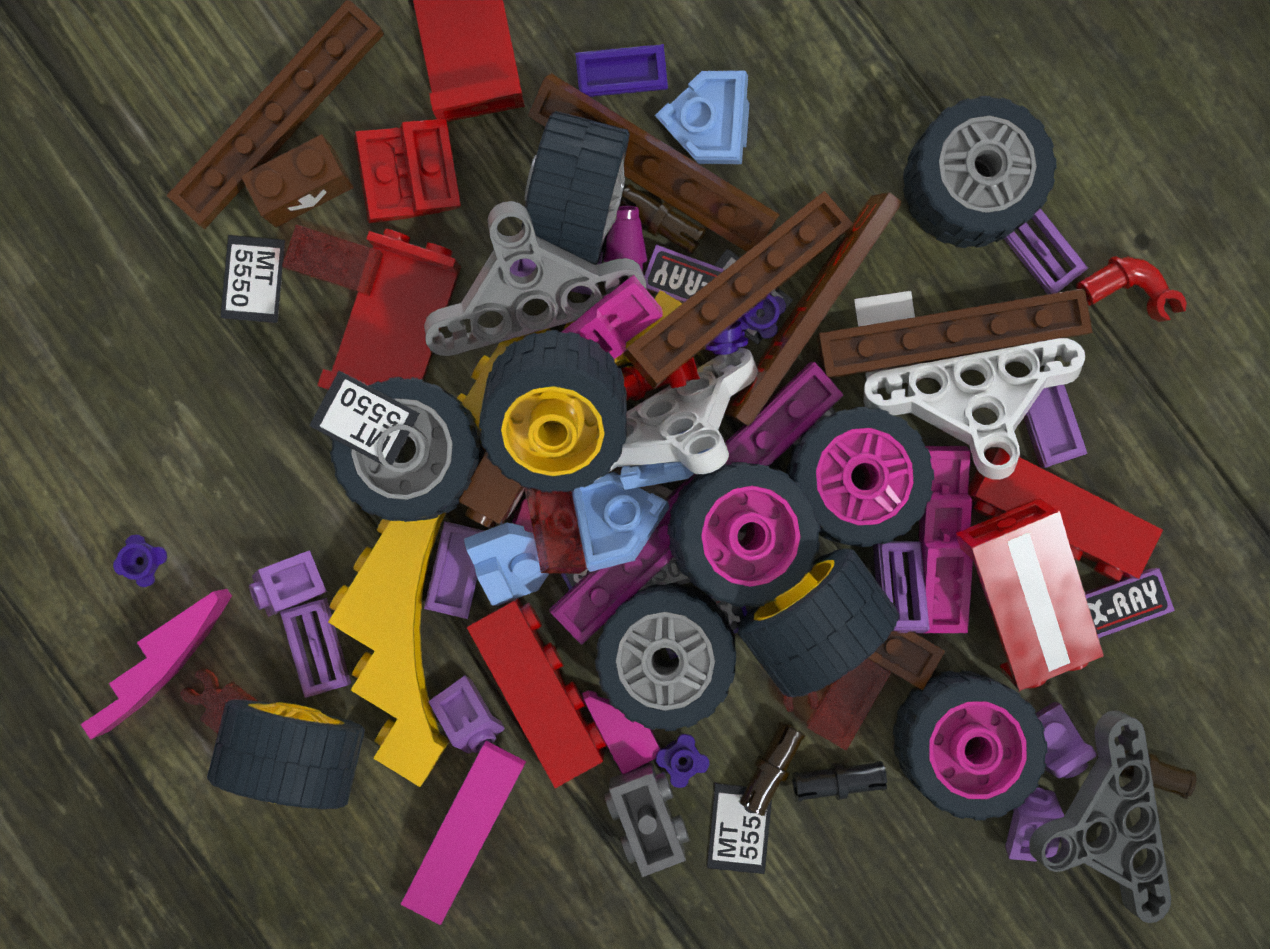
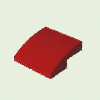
[354,119,461,223]

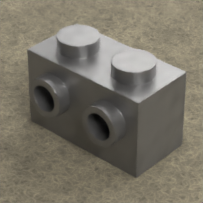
[604,763,690,877]

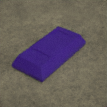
[576,44,668,97]

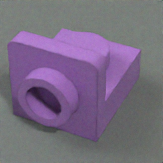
[249,550,327,617]
[428,676,505,754]
[1035,702,1097,778]
[1005,787,1064,861]

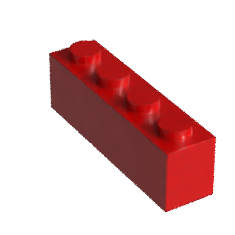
[968,447,1163,582]
[467,598,607,788]

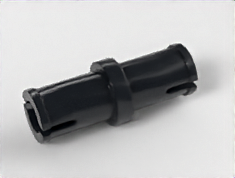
[792,761,887,802]

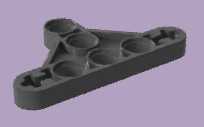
[1029,710,1171,923]

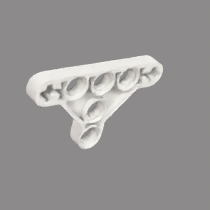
[864,338,1085,479]
[596,348,758,480]

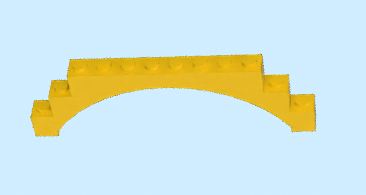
[328,290,683,787]

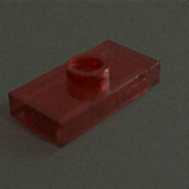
[282,224,383,296]
[525,488,588,574]
[805,658,891,751]

